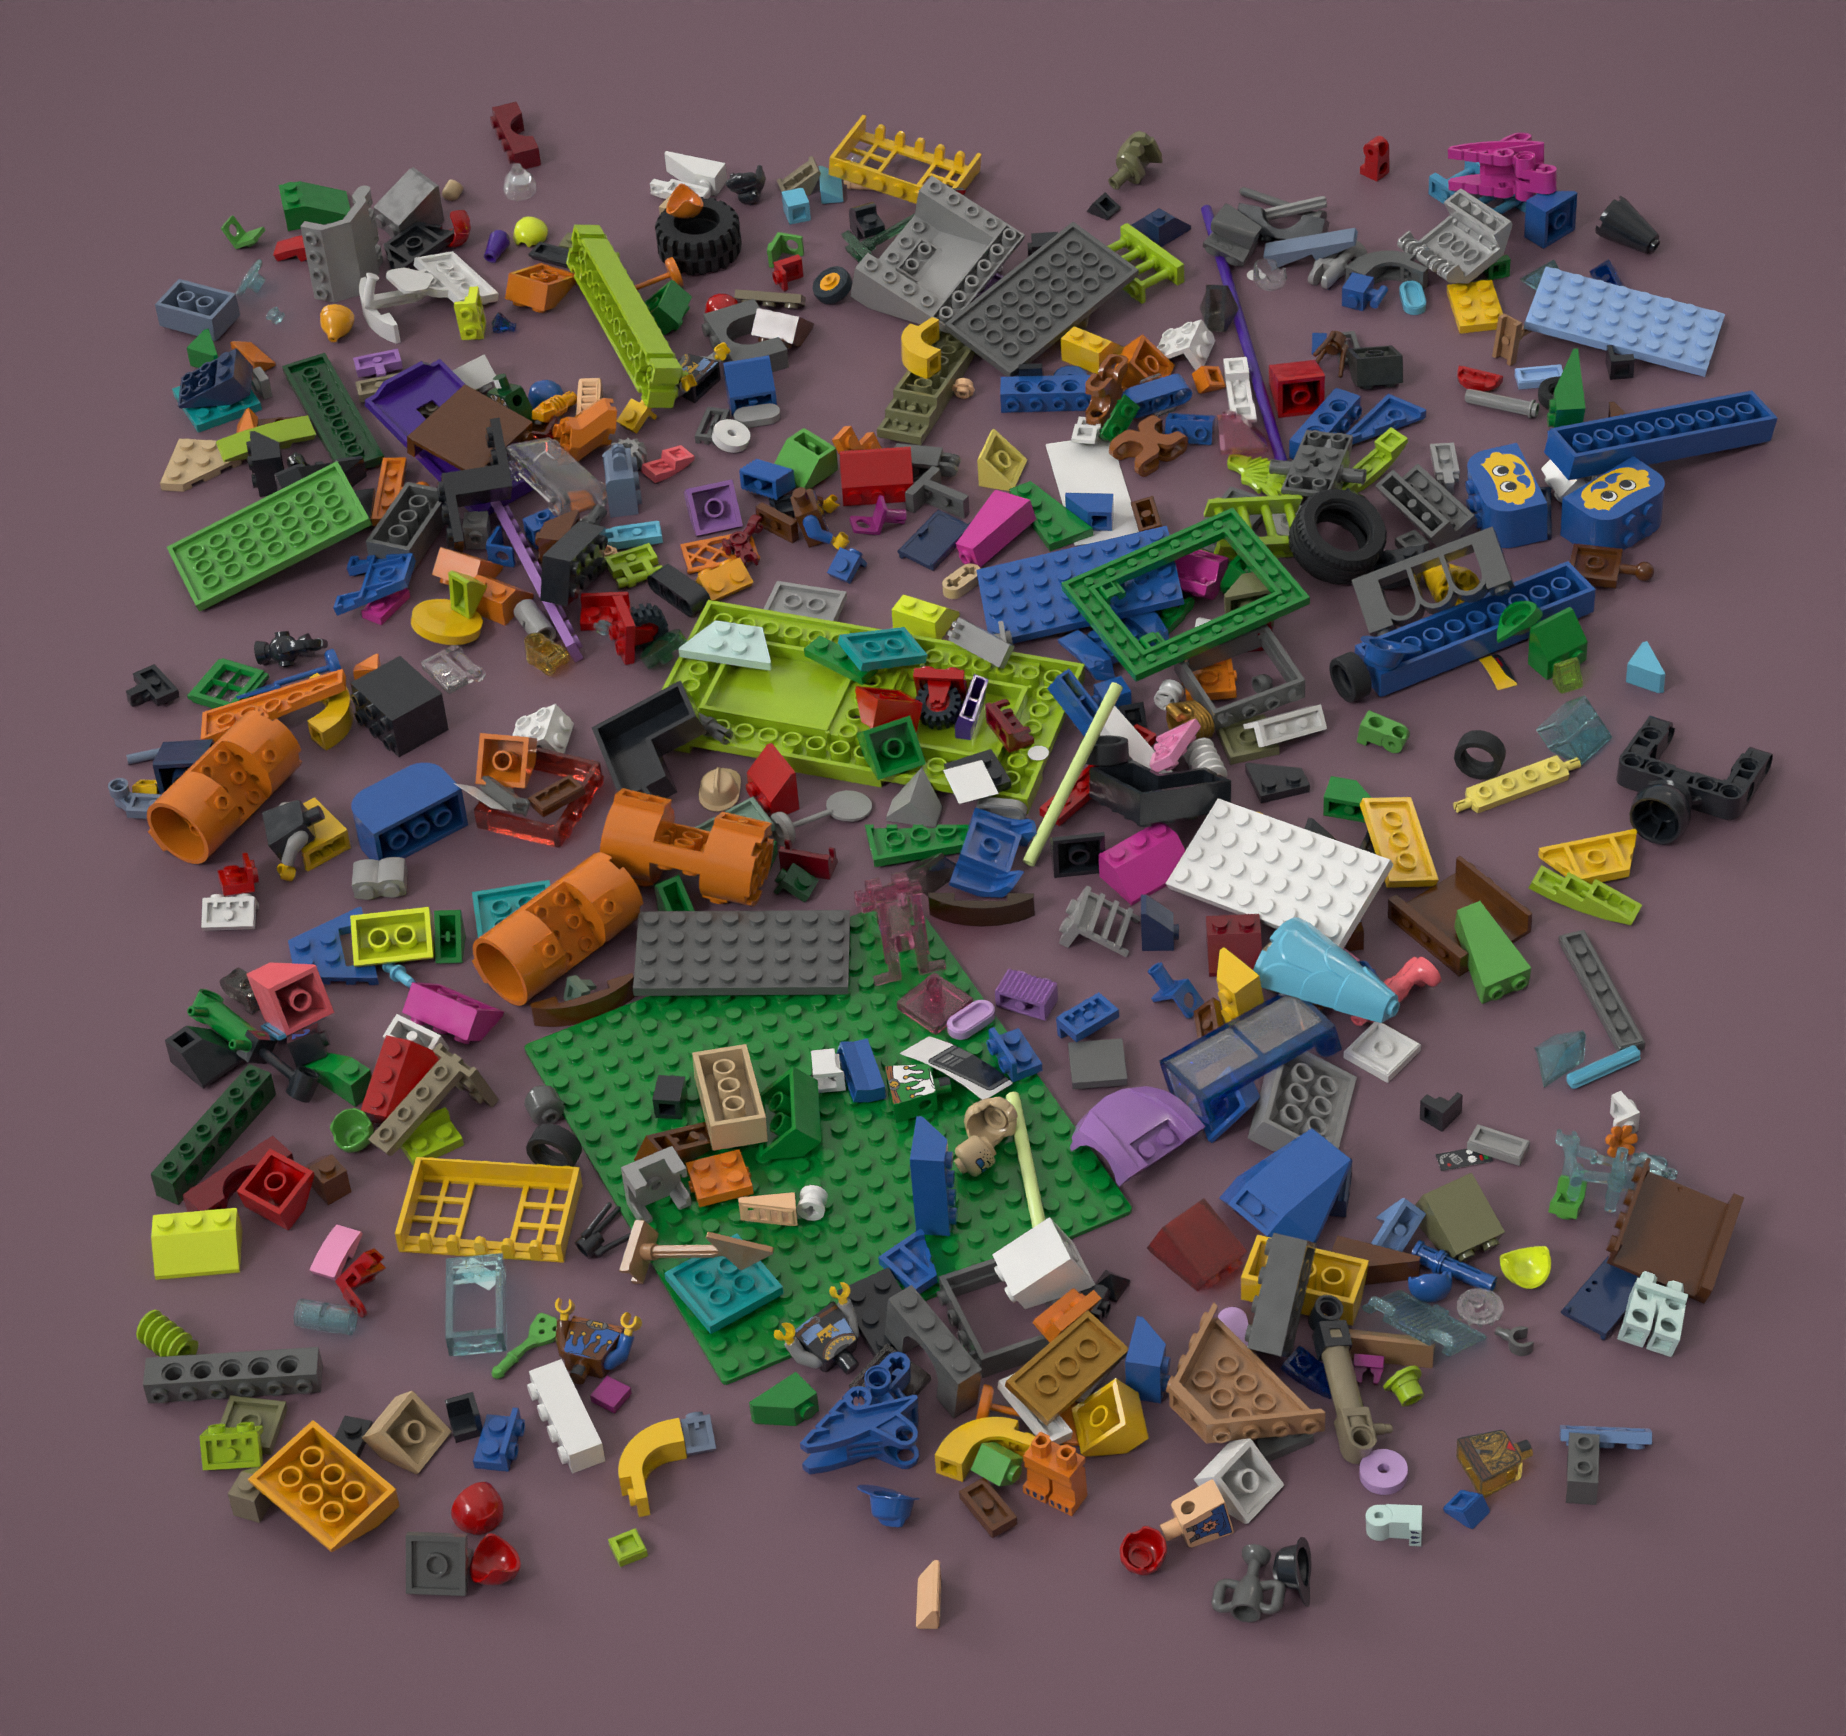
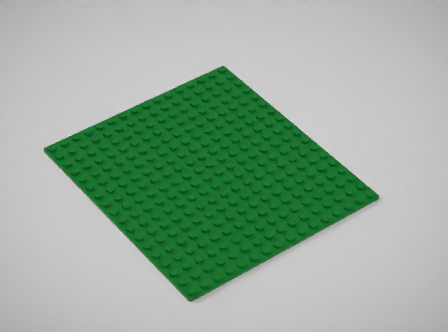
[524,895,1132,1385]

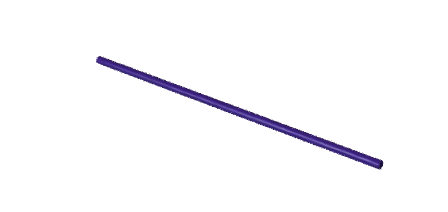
[1201,205,1301,505]

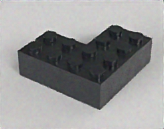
[591,680,707,798]
[1089,761,1231,827]

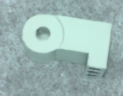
[1366,1504,1422,1546]

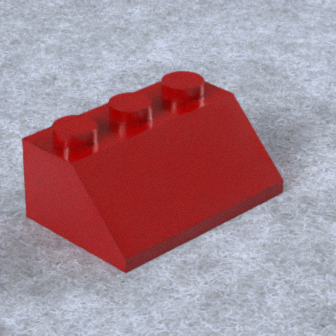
[839,446,914,506]
[361,1035,439,1124]

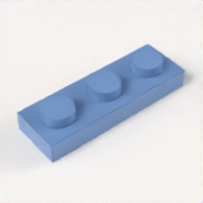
[1559,1425,1652,1449]

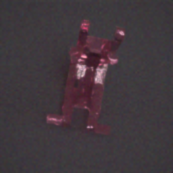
[854,871,946,986]

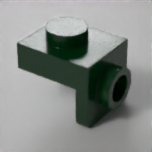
[773,863,819,903]

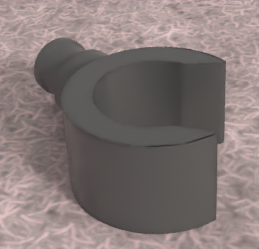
[1495,1326,1534,1356]

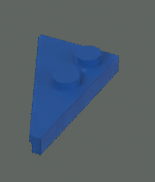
[1346,394,1426,445]

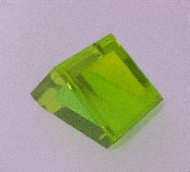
[1553,657,1583,693]

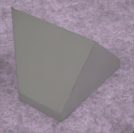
[886,767,942,828]

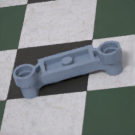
[108,778,162,819]

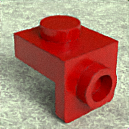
[772,254,804,291]

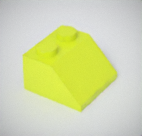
[891,595,960,639]

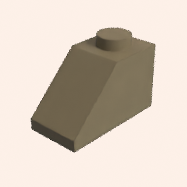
[228,1467,272,1523]

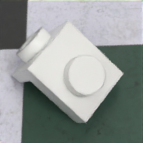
[1610,1091,1640,1134]

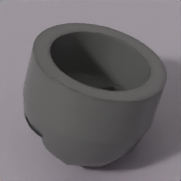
[1252,674,1273,694]

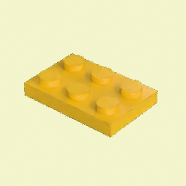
[1447,280,1503,334]

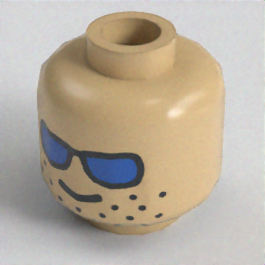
[954,1135,997,1177]

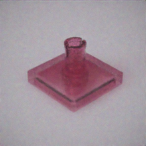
[897,972,973,1035]

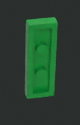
[804,635,878,685]

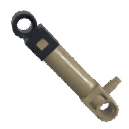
[1308,1295,1393,1464]

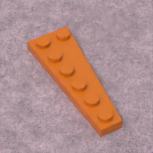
[201,669,346,743]

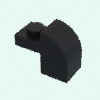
[849,202,885,240]

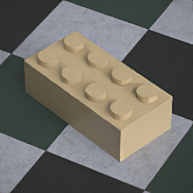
[692,1044,768,1151]

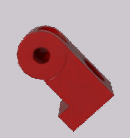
[1360,136,1389,182]

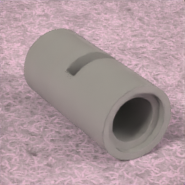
[514,599,556,647]

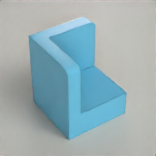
[782,188,811,225]

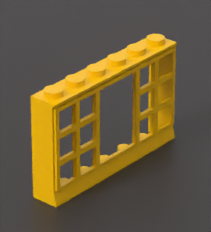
[828,115,982,204]
[395,1157,583,1263]

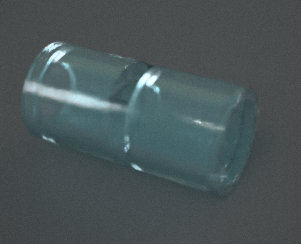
[294,1298,358,1336]

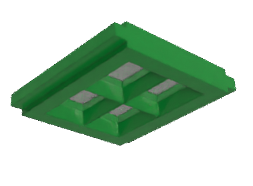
[187,658,269,709]

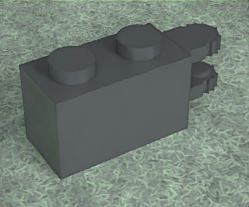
[895,443,961,482]

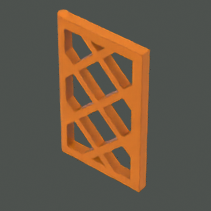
[680,534,760,574]

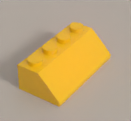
[1241,1235,1369,1326]

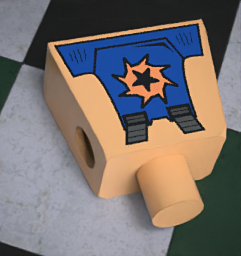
[1159,1479,1234,1547]

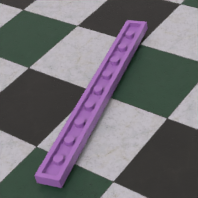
[491,501,583,663]

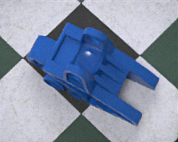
[800,1352,919,1475]

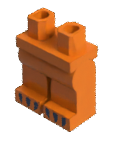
[1023,1432,1088,1516]

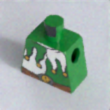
[885,1064,951,1123]

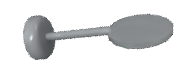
[770,790,872,847]

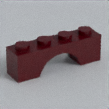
[490,102,541,172]
[183,1135,294,1212]

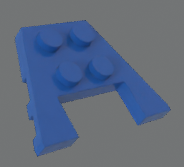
[333,553,416,616]
[288,907,379,985]

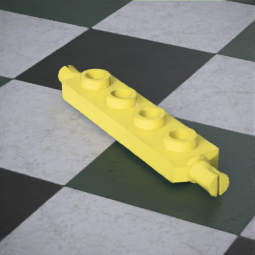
[1453,755,1581,814]

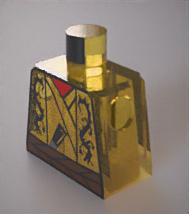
[1456,1430,1533,1498]

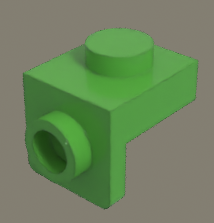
[1548,1175,1588,1220]

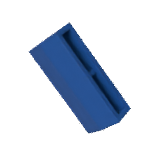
[1047,669,1099,737]
[836,1038,886,1102]

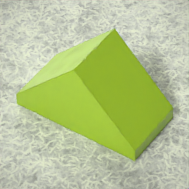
[448,570,487,619]

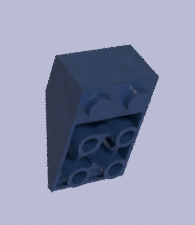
[178,348,253,409]

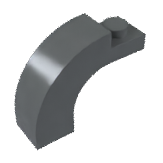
[1346,250,1428,290]

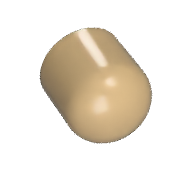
[442,180,464,201]

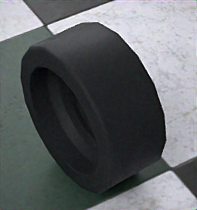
[1329,651,1372,703]
[1454,730,1506,780]
[1080,735,1129,766]
[526,1123,582,1167]

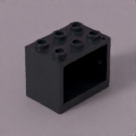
[350,656,449,757]

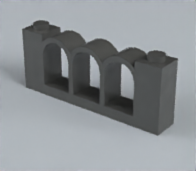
[1352,526,1515,637]

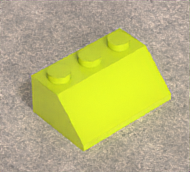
[350,907,435,967]
[151,1208,243,1280]

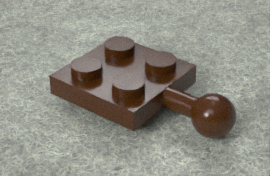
[1570,543,1654,588]

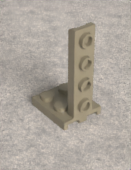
[368,1043,499,1156]

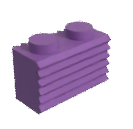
[995,968,1058,1021]

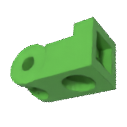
[1357,710,1410,753]

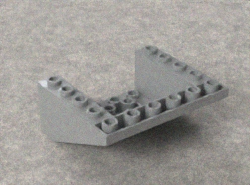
[851,175,1025,333]

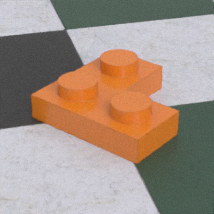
[832,426,882,453]

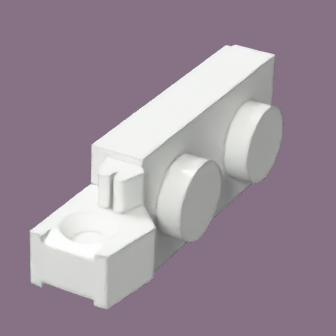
[650,179,711,199]

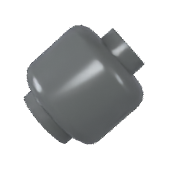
[524,1085,564,1125]

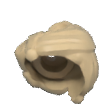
[964,1097,1018,1148]

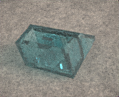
[1536,695,1612,765]

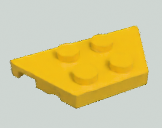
[1538,829,1637,884]

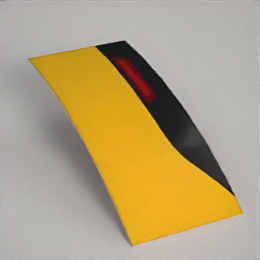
[1478,654,1517,690]

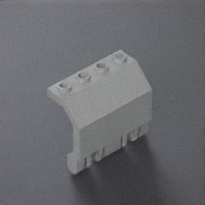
[300,185,383,303]

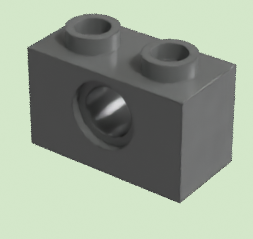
[1566,1432,1600,1505]

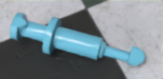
[382,963,415,988]

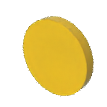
[411,599,483,645]

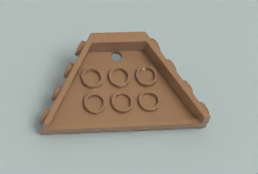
[1166,1303,1325,1444]

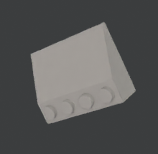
[1248,1040,1357,1151]

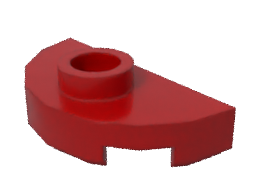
[1457,365,1503,391]

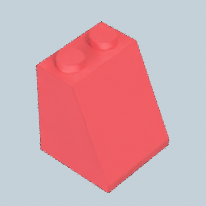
[246,963,334,1036]

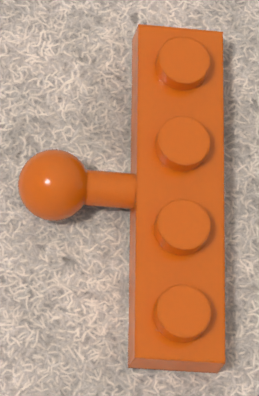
[371,457,431,526]

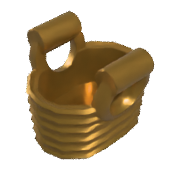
[1166,700,1215,741]

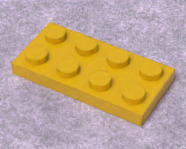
[1360,797,1439,888]

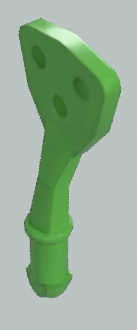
[491,1313,557,1379]

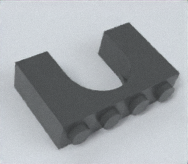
[702,299,789,372]
[884,1285,982,1419]

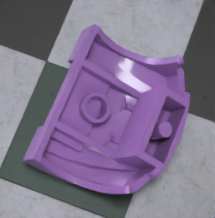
[1070,1086,1205,1187]

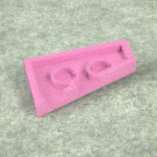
[1149,718,1201,772]

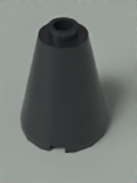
[1595,196,1660,254]

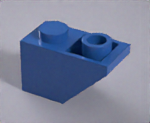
[1065,493,1114,531]

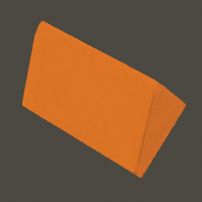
[230,341,276,371]

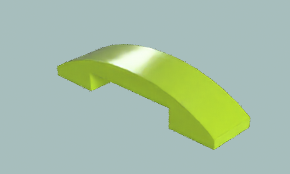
[1342,428,1408,493]

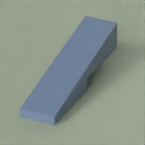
[1263,228,1358,270]

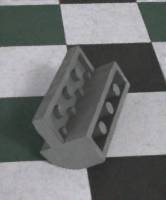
[1375,464,1477,547]

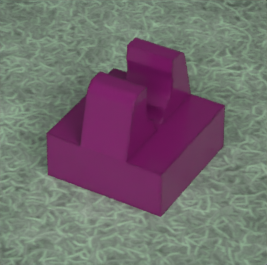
[1354,1354,1385,1385]

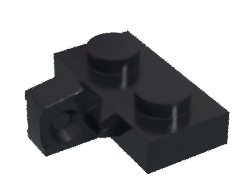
[126,664,179,707]

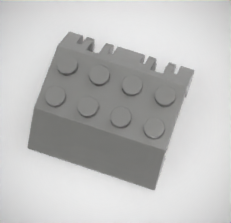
[1397,188,1513,283]

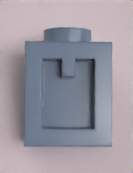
[681,1412,716,1456]

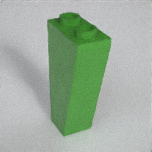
[1454,901,1531,1004]

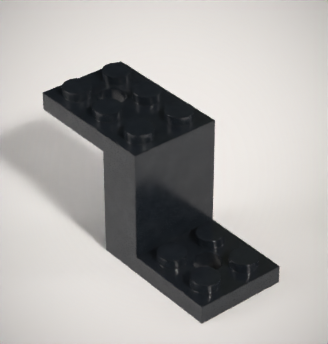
[437,417,512,552]

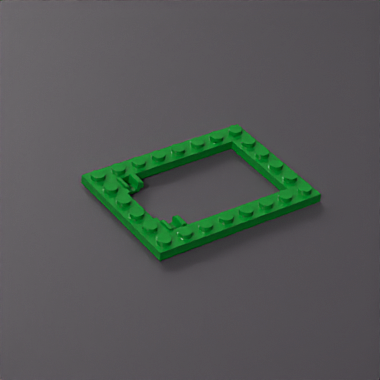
[1061,508,1310,682]

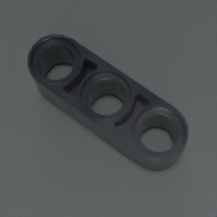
[647,564,711,617]

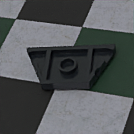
[383,221,454,269]

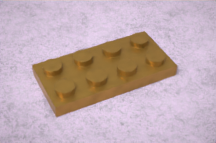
[1005,1310,1128,1426]

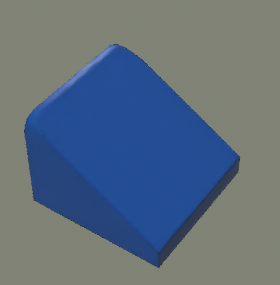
[1443,1490,1490,1529]

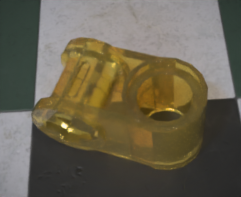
[524,633,570,676]

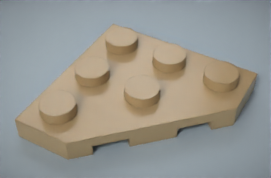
[160,439,243,492]

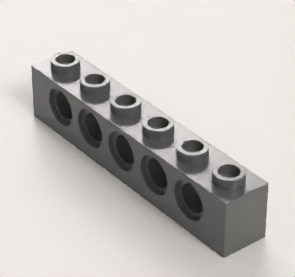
[143,1347,323,1403]

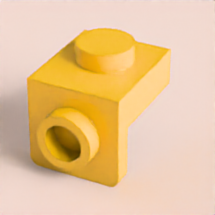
[616,398,657,434]

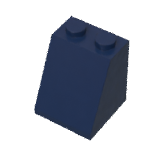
[152,739,214,794]

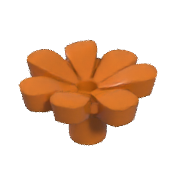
[1605,1125,1638,1162]

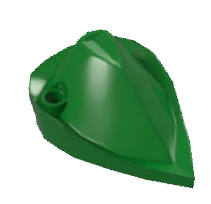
[1497,601,1543,643]

